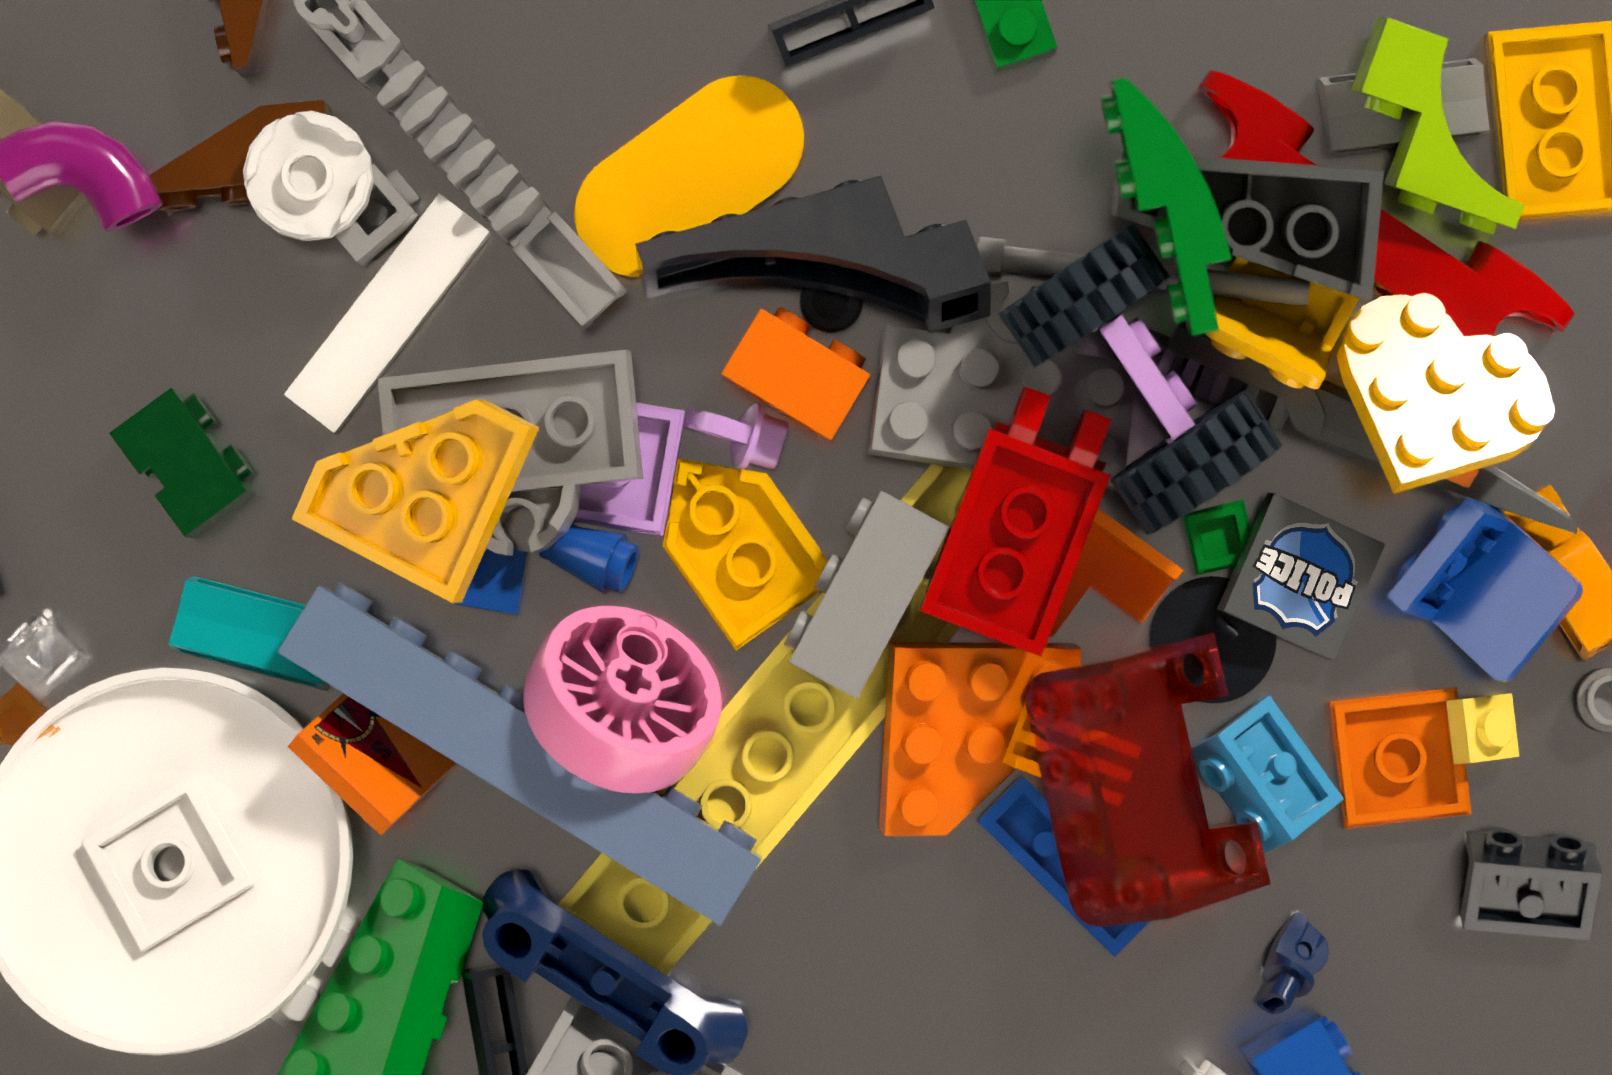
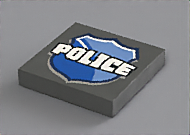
[1217,492,1385,661]

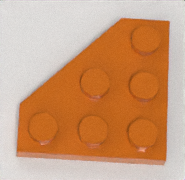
[879,642,1082,836]

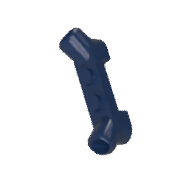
[482,869,748,1075]

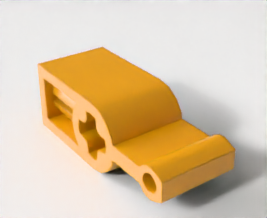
[1504,485,1612,662]

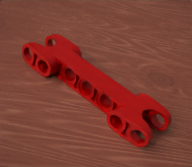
[1199,70,1575,336]

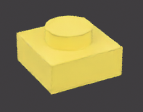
[1446,693,1519,764]

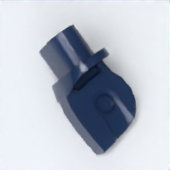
[1257,911,1329,1015]

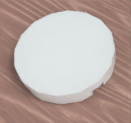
[243,111,374,241]

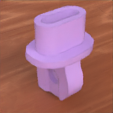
[684,403,788,470]

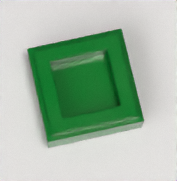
[1180,500,1251,576]

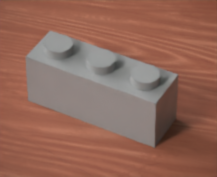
[784,490,950,699]

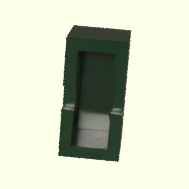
[109,388,255,539]

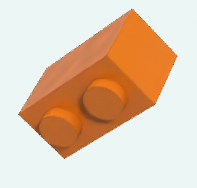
[721,306,871,444]

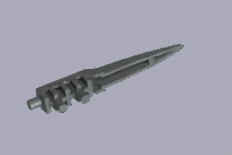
[1145,322,1578,534]

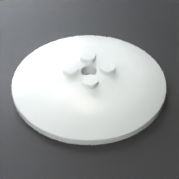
[0,668,353,1055]

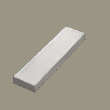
[284,193,491,434]

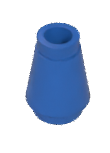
[539,526,639,594]

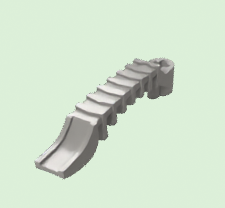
[293,0,627,330]

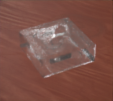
[0,609,86,702]

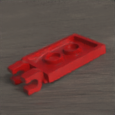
[918,387,1112,657]

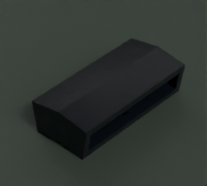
[768,0,935,68]
[461,964,528,1075]

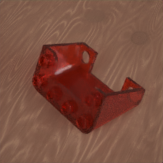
[1025,633,1271,927]

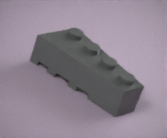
[1112,150,1384,302]

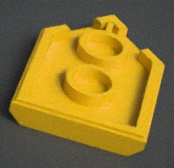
[663,458,828,651]

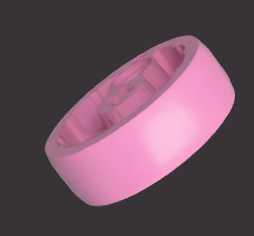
[523,606,722,793]

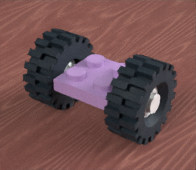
[998,223,1282,535]

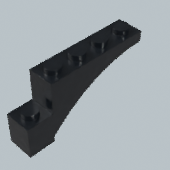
[635,175,991,333]

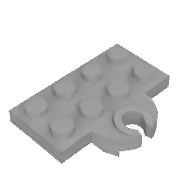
[868,281,1136,491]
[377,349,643,556]

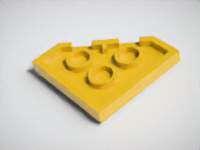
[291,399,540,603]

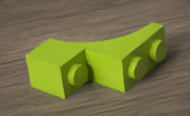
[1351,17,1525,235]

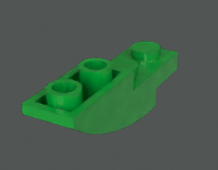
[1100,77,1232,336]

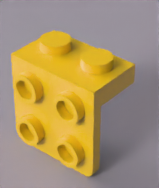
[1204,256,1359,389]

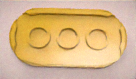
[574,75,804,278]

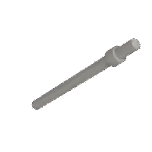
[975,237,1310,306]

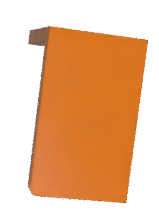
[1050,508,1184,638]

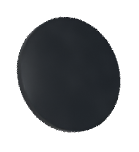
[1149,576,1277,703]

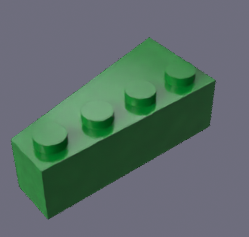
[277,858,484,1075]

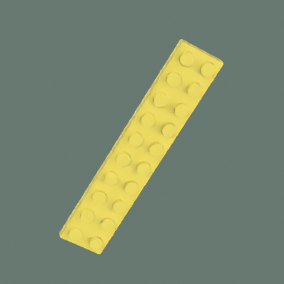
[558,464,972,975]

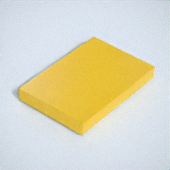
[1485,21,1612,222]

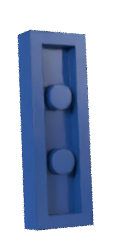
[977,775,1160,957]

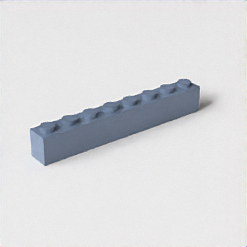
[277,582,762,926]

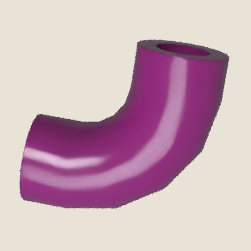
[0,121,162,232]

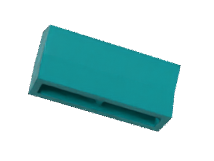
[168,575,328,691]

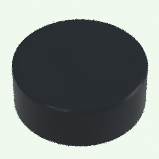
[800,288,863,335]

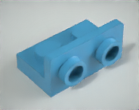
[1191,695,1344,853]

